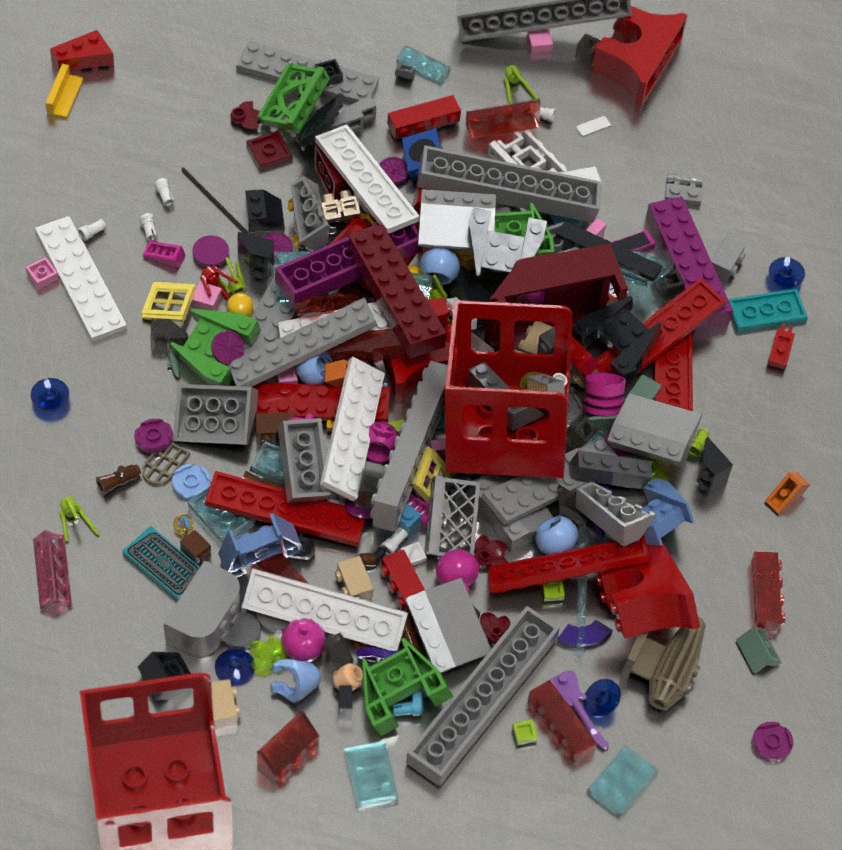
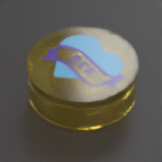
[173,514,193,535]

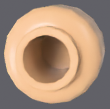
[333,663,363,691]

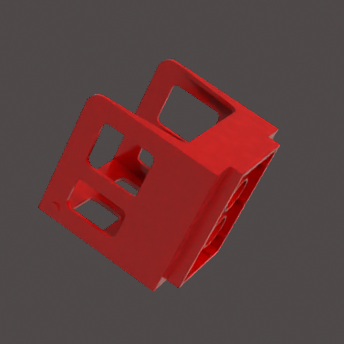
[445,300,572,478]
[79,673,233,850]

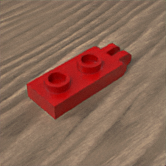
[767,324,795,370]

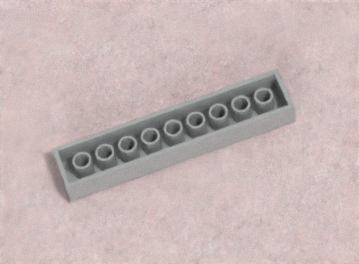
[456,0,632,42]
[417,145,601,222]
[370,361,448,532]
[406,606,560,787]

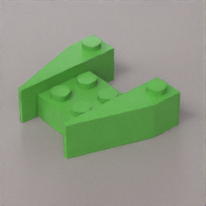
[481,203,555,271]
[170,308,261,386]
[362,638,454,736]

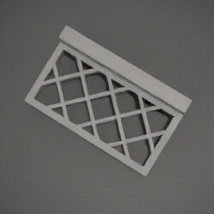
[425,475,480,557]

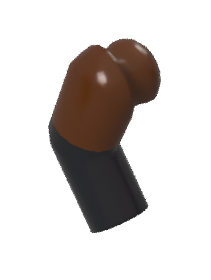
[358,547,387,566]

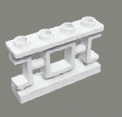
[488,125,567,173]

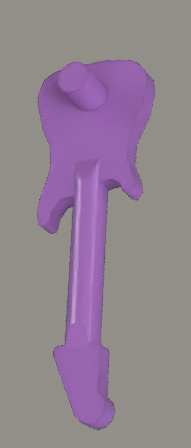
[549,670,609,749]

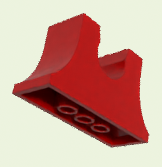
[591,6,688,106]
[374,297,451,405]
[595,540,700,639]

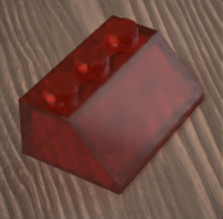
[257,710,319,785]

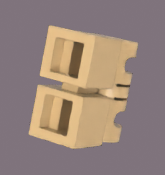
[322,190,360,224]

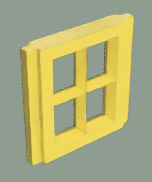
[141,282,196,322]
[412,446,452,504]

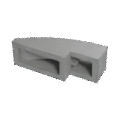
[330,96,377,131]

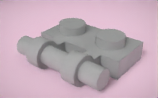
[665,173,703,206]

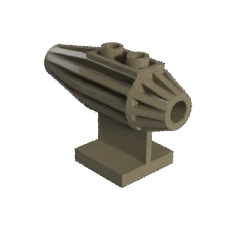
[620,617,706,710]

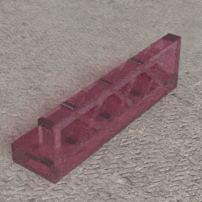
[33,530,72,611]

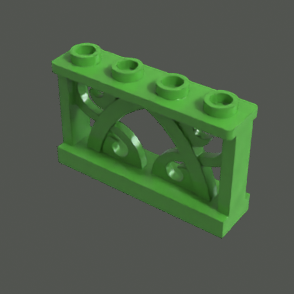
[258,62,330,134]

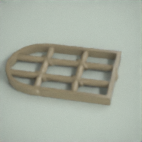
[142,443,190,485]

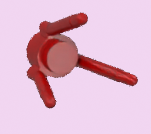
[200,266,238,300]

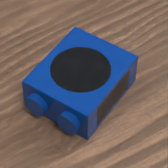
[402,129,443,182]

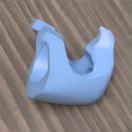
[270,659,321,703]

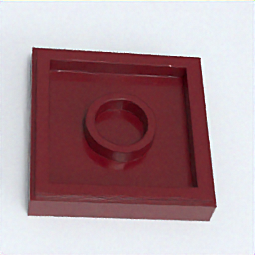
[246,131,293,170]

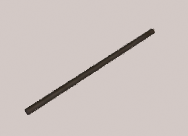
[181,167,248,234]

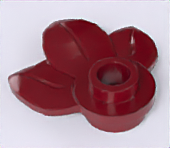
[230,101,260,130]
[474,535,508,568]
[480,612,510,645]

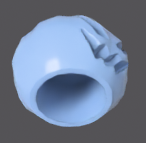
[419,248,460,285]
[295,349,335,385]
[535,516,578,555]

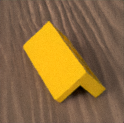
[45,64,83,119]

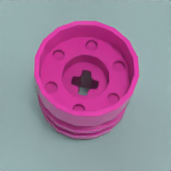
[584,373,626,416]

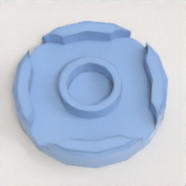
[172,464,211,500]

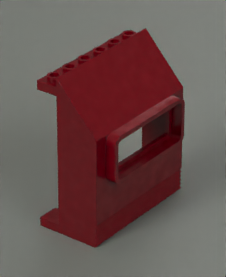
[484,243,628,352]

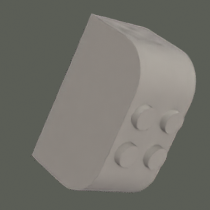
[163,561,241,657]

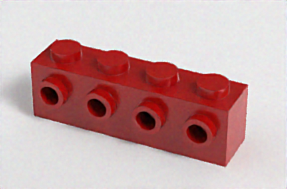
[387,95,461,139]

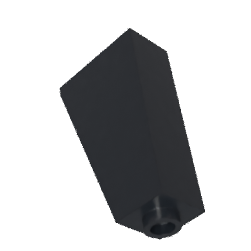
[445,266,492,326]

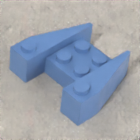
[604,478,694,546]
[218,513,303,578]

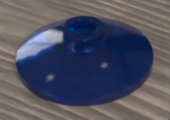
[769,257,805,288]
[30,378,69,411]
[215,649,256,686]
[583,679,621,717]

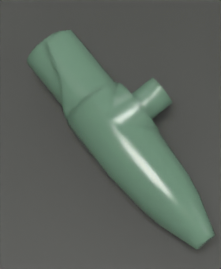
[167,352,180,378]

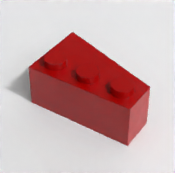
[50,30,114,73]

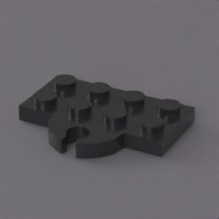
[294,93,345,147]

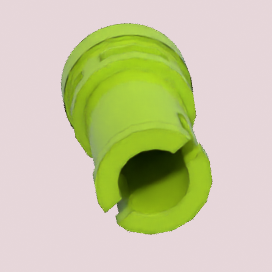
[689,428,709,457]

